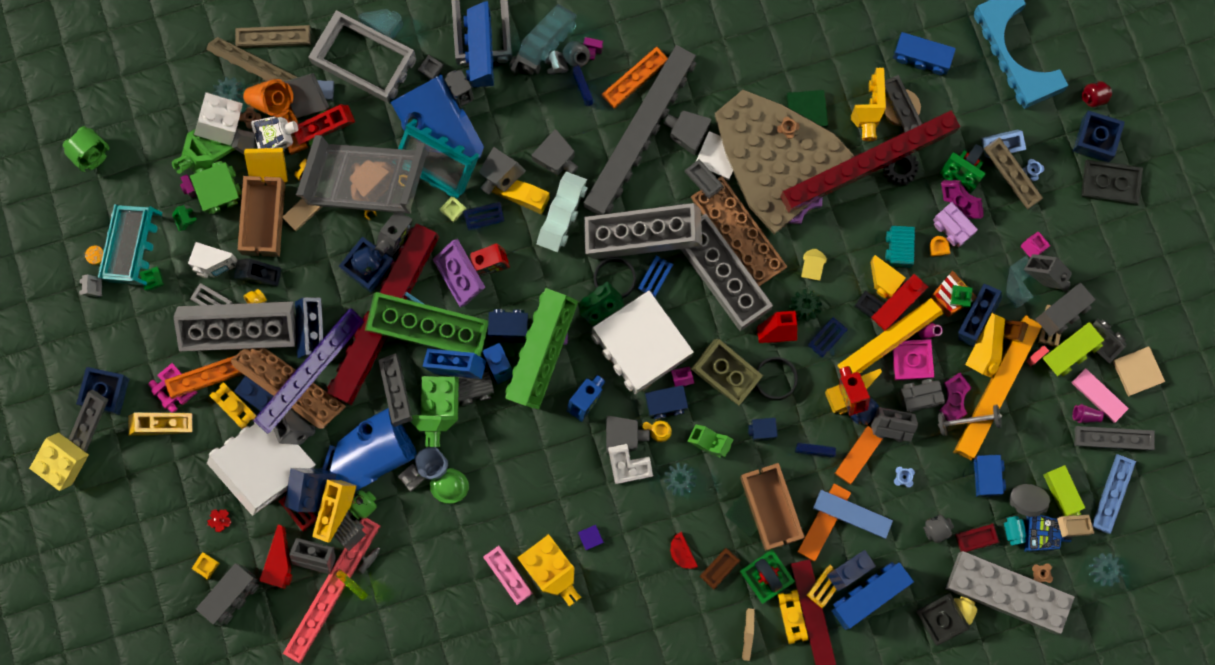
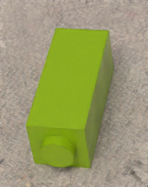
[1043,465,1085,516]

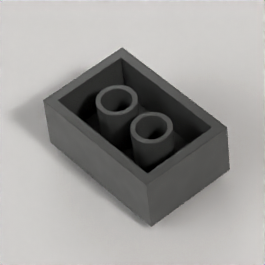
[196,563,260,626]

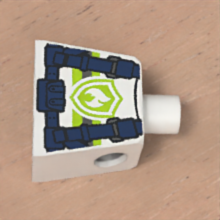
[251,117,299,150]

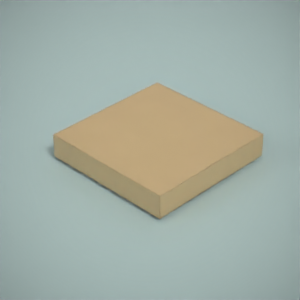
[1112,347,1165,396]

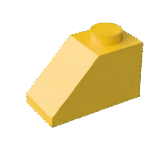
[870,255,906,299]

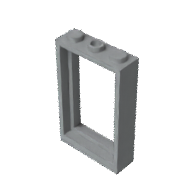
[451,0,512,66]
[308,10,416,103]

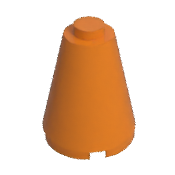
[243,79,293,117]

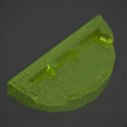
[336,569,368,600]

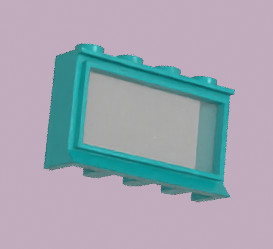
[392,119,479,198]
[98,204,163,286]

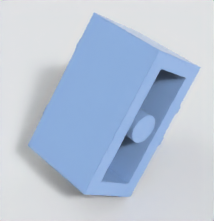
[981,129,1026,158]

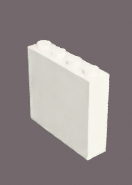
[591,291,694,394]
[207,422,316,516]

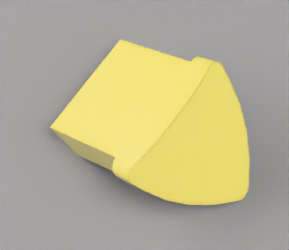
[801,249,827,280]

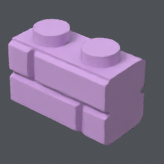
[933,202,978,248]

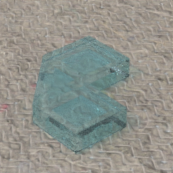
[1006,256,1033,308]

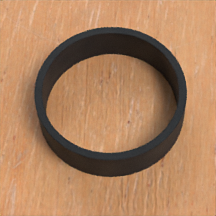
[594,257,636,299]
[755,357,798,400]

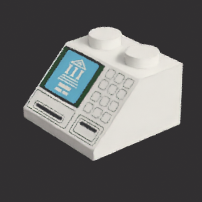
[188,242,237,278]

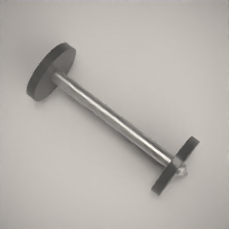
[938,404,1003,436]

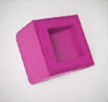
[1021,232,1050,257]

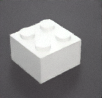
[194,93,243,145]

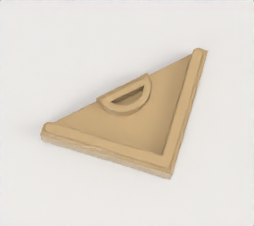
[742,608,754,661]

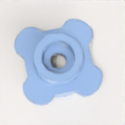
[1023,159,1044,181]
[894,467,915,487]

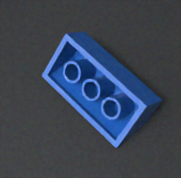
[464,1,494,87]

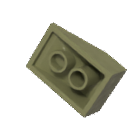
[691,339,763,406]

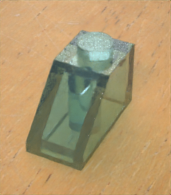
[358,9,404,39]

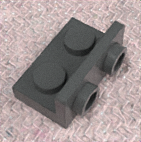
[509,53,541,76]
[1092,318,1127,363]

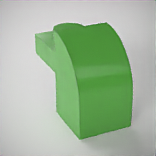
[687,424,734,457]

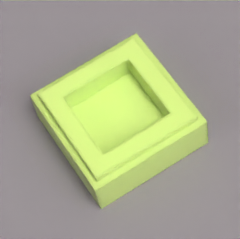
[440,197,467,223]

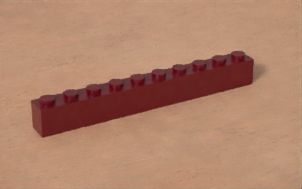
[780,110,961,213]
[327,223,439,406]

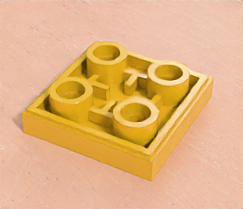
[244,148,288,182]

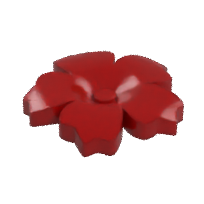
[207,509,231,532]

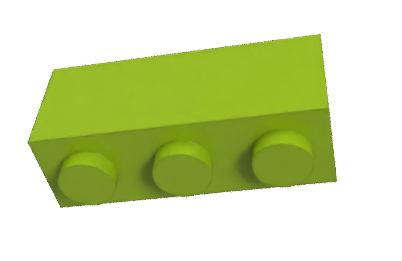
[1043,322,1104,376]

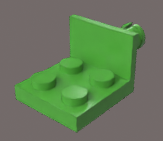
[172,129,235,174]
[410,376,459,447]

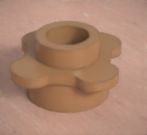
[239,106,262,129]
[777,117,800,139]
[1032,564,1053,583]

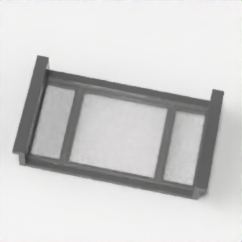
[296,135,429,214]

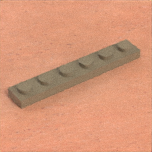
[207,37,297,81]

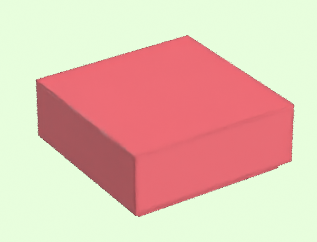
[1026,346,1049,366]

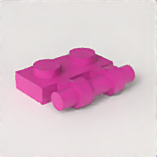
[148,363,198,413]

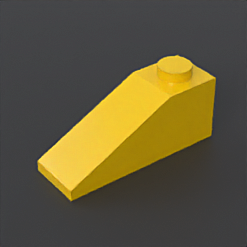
[492,180,550,215]
[965,313,1005,378]
[825,369,882,415]
[128,413,192,435]
[312,480,356,543]

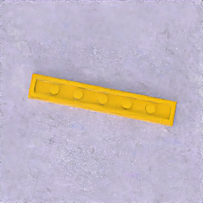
[837,298,943,373]

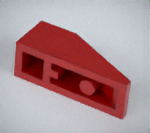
[294,104,355,145]
[871,274,928,331]
[260,524,292,589]

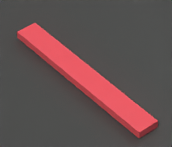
[283,518,381,664]

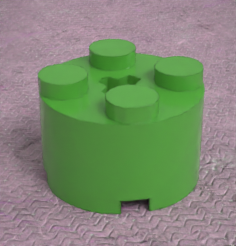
[63,126,110,172]

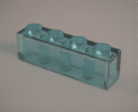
[518,4,577,65]

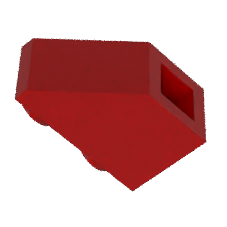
[757,311,797,343]

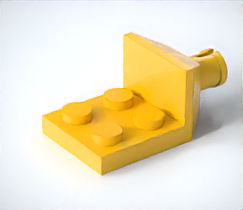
[851,68,886,141]
[518,534,581,607]

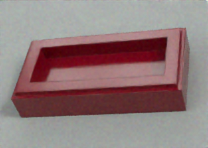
[955,524,999,552]

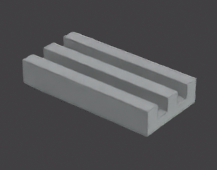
[190,283,233,305]

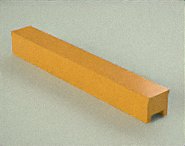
[954,316,1042,460]

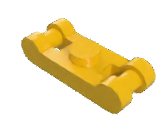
[209,382,257,429]
[777,590,808,644]

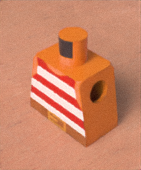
[931,271,977,317]

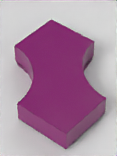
[941,180,984,219]
[939,372,971,421]

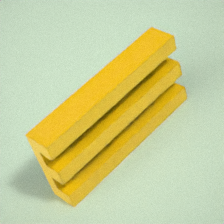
[806,565,836,608]

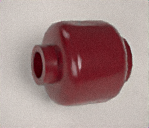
[1082,81,1112,108]

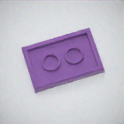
[433,239,485,307]

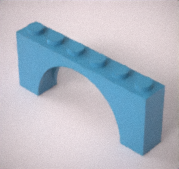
[974,0,1068,109]

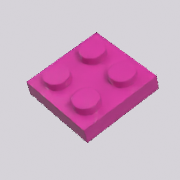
[892,339,934,380]

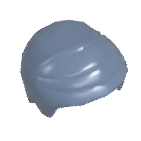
[415,447,448,480]

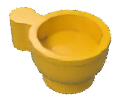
[243,289,267,304]
[642,420,672,442]

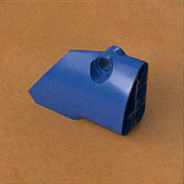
[390,75,484,158]
[330,408,417,491]

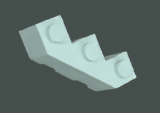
[536,172,588,252]

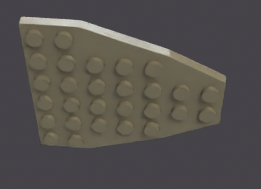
[714,90,855,235]

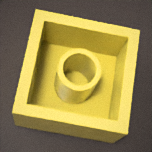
[29,433,89,491]

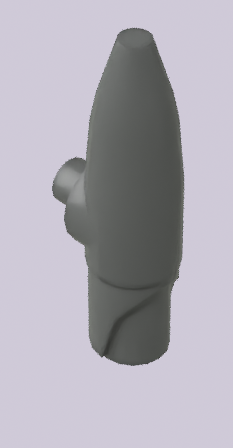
[358,547,380,574]

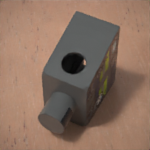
[375,212,413,256]

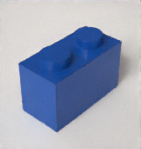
[974,455,1006,497]

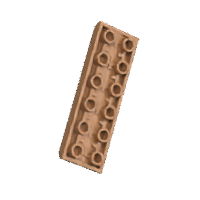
[691,176,787,286]
[231,348,346,428]

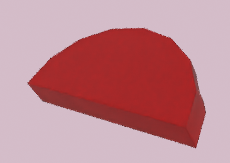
[670,532,698,569]

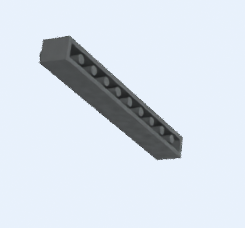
[584,45,697,215]

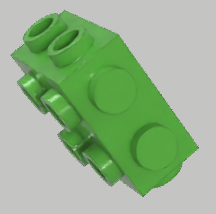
[190,161,242,214]

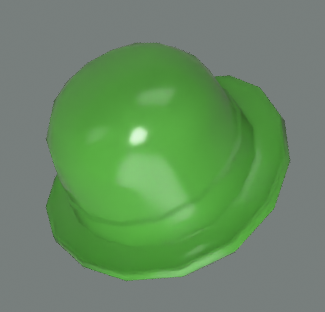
[430,468,469,504]

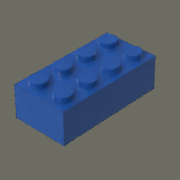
[831,562,914,630]

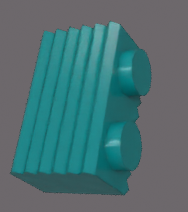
[885,226,915,268]

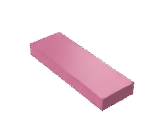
[1071,368,1129,423]
[483,546,533,605]

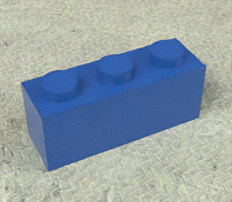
[893,32,956,75]
[422,348,487,379]

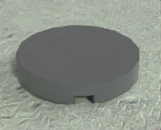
[1010,484,1050,517]

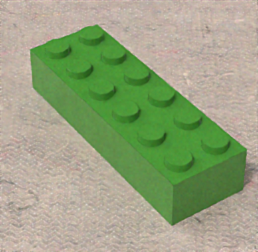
[505,288,579,410]
[365,292,489,356]

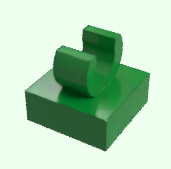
[172,205,197,231]
[139,266,164,291]
[950,285,972,308]

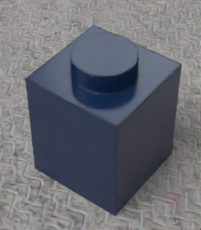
[748,418,777,441]

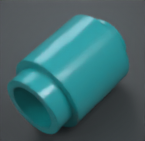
[1004,516,1027,546]

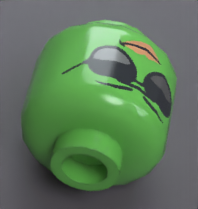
[349,490,377,519]

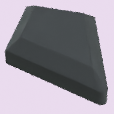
[232,129,256,154]

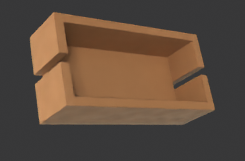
[237,176,285,257]
[740,463,804,552]

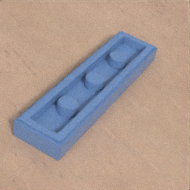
[1092,454,1136,534]
[813,490,893,539]

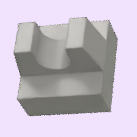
[544,51,569,74]
[79,274,102,297]
[398,464,426,491]

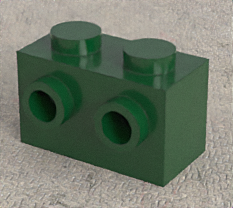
[578,281,625,327]

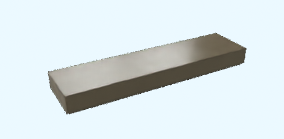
[235,25,311,48]
[983,137,1043,209]

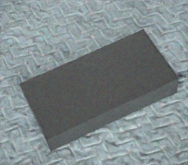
[685,159,724,199]

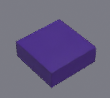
[578,525,604,551]

